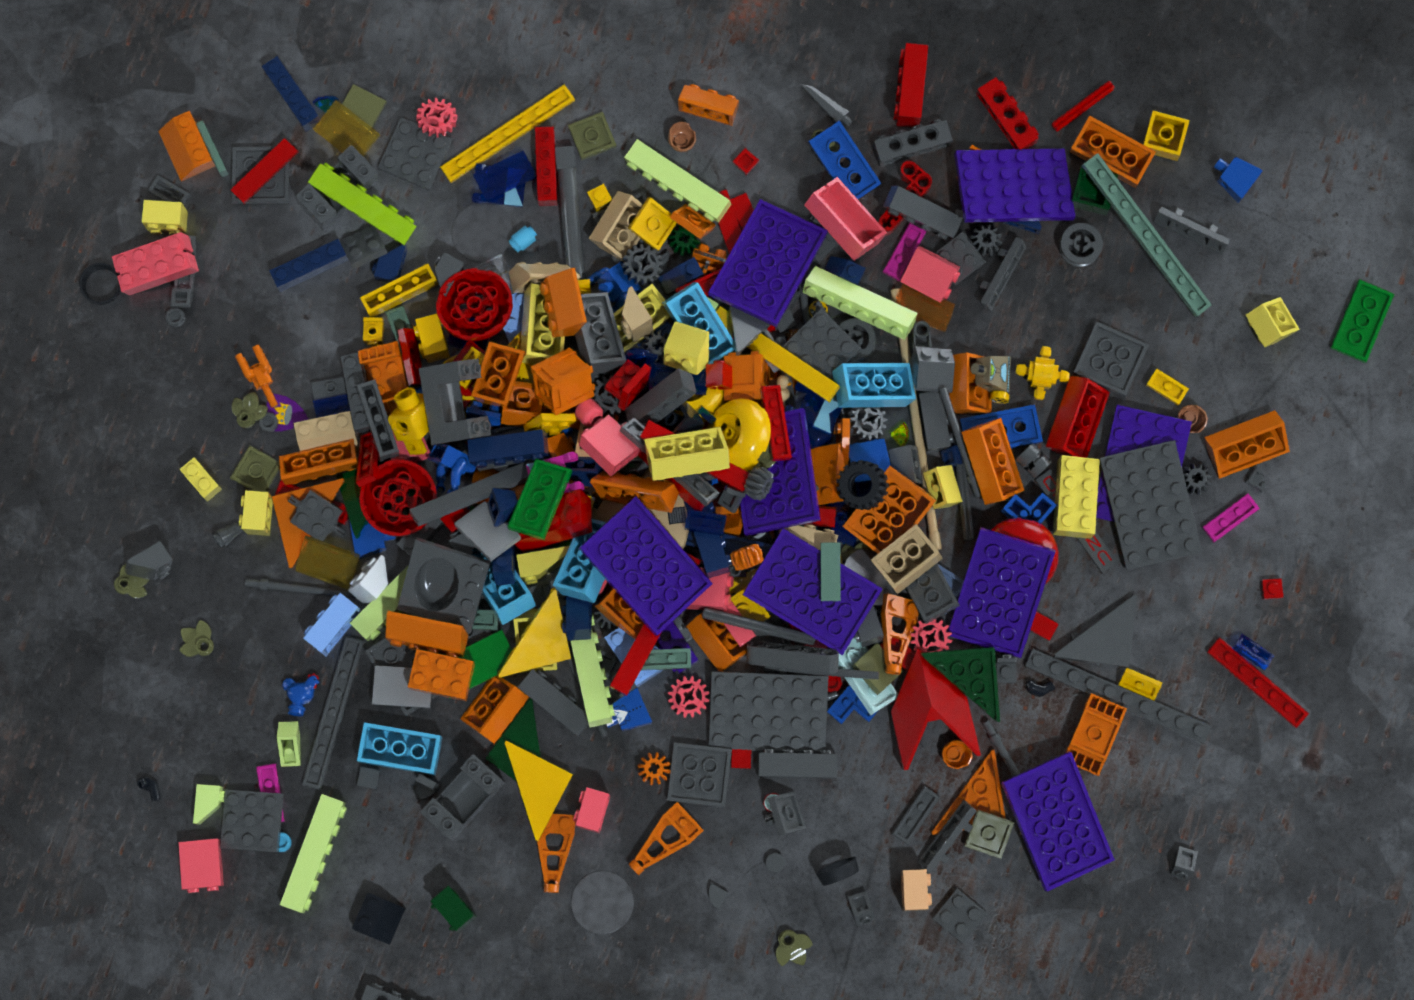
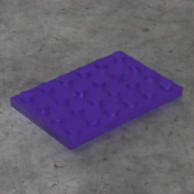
[954,149,1075,223]
[708,199,828,327]
[1096,405,1192,522]
[738,408,821,536]
[578,496,713,636]
[948,527,1056,658]
[742,528,882,655]
[1001,752,1115,892]

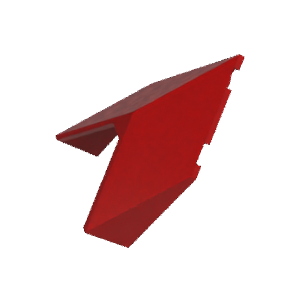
[891,648,981,770]

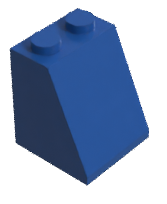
[848,438,891,497]

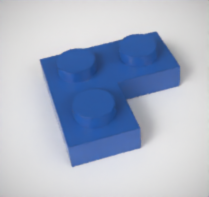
[827,685,878,724]

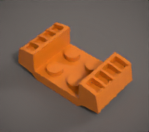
[358,341,409,417]
[1064,693,1127,776]

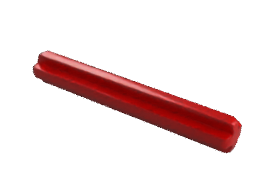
[1052,81,1115,132]

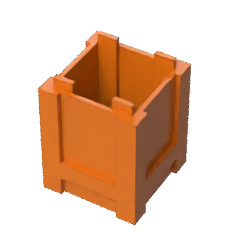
[531,347,595,416]
[724,351,770,407]

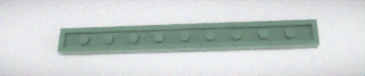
[1081,153,1212,317]

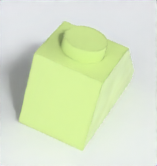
[277,721,301,767]
[193,784,225,825]

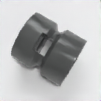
[1016,443,1052,479]

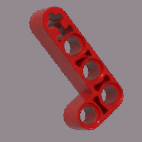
[878,161,932,236]

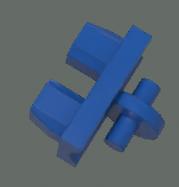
[466,401,501,428]

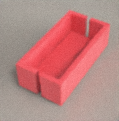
[804,177,887,261]
[112,232,199,296]

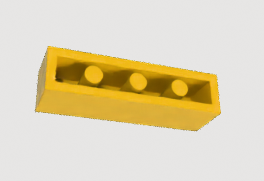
[360,264,439,318]

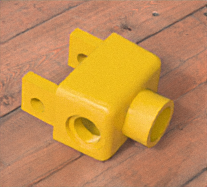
[388,387,429,455]

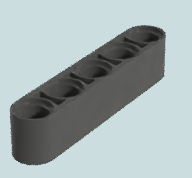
[747,641,839,674]

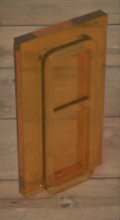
[895,283,955,332]

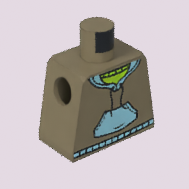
[971,356,1011,393]

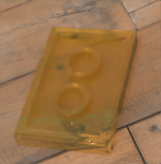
[313,100,380,157]
[296,536,360,590]

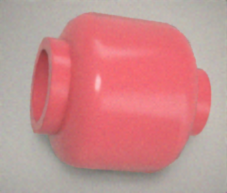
[575,398,603,427]

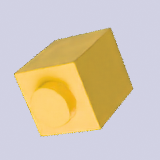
[587,184,612,212]

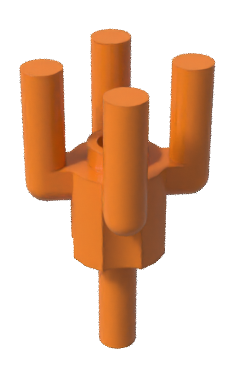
[235,345,278,408]

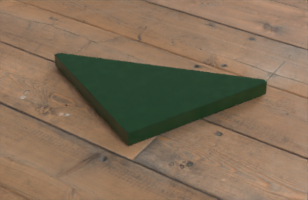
[336,459,391,539]
[921,647,1000,722]
[485,699,541,782]

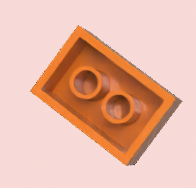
[408,649,475,702]

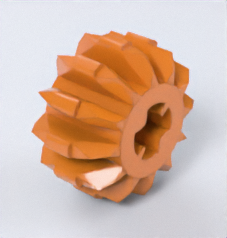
[730,544,764,571]
[638,752,671,785]

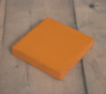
[670,204,716,239]

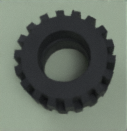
[836,460,889,510]

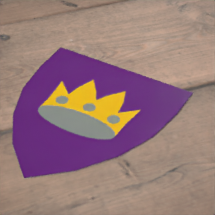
[267,393,309,432]

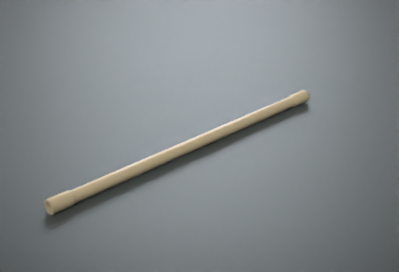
[890,288,942,550]

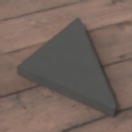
[728,291,800,356]
[1054,595,1137,668]

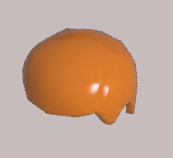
[941,740,973,769]

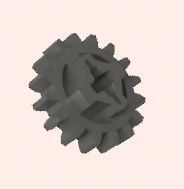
[621,244,663,286]
[592,375,625,417]
[847,407,887,441]

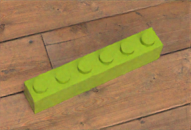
[307,163,417,245]

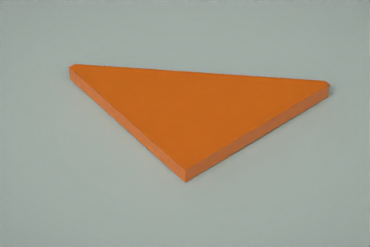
[272,478,345,568]
[932,750,1006,835]

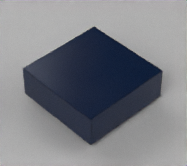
[940,445,963,468]

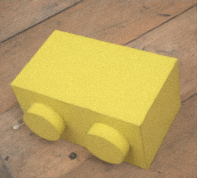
[179,457,222,502]
[923,465,963,509]

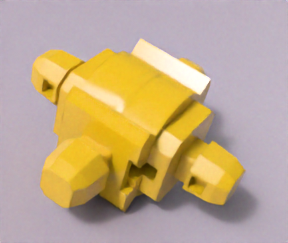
[1015,346,1070,400]

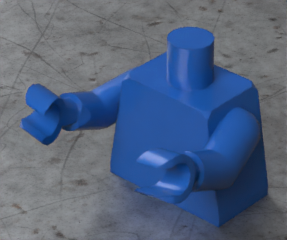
[587,261,642,313]
[427,443,476,494]

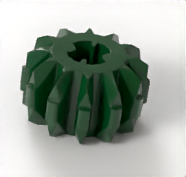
[668,225,700,256]

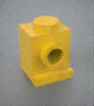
[363,317,384,347]

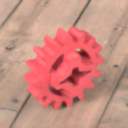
[416,98,457,138]
[910,619,953,653]
[668,676,709,718]

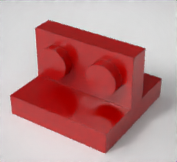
[604,359,651,411]

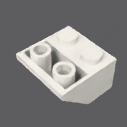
[348,555,388,605]

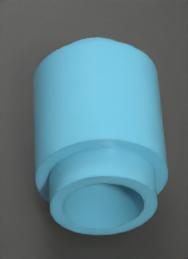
[508,226,537,253]

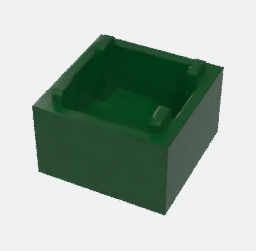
[1072,166,1118,216]
[430,886,477,932]

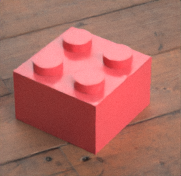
[573,787,610,834]

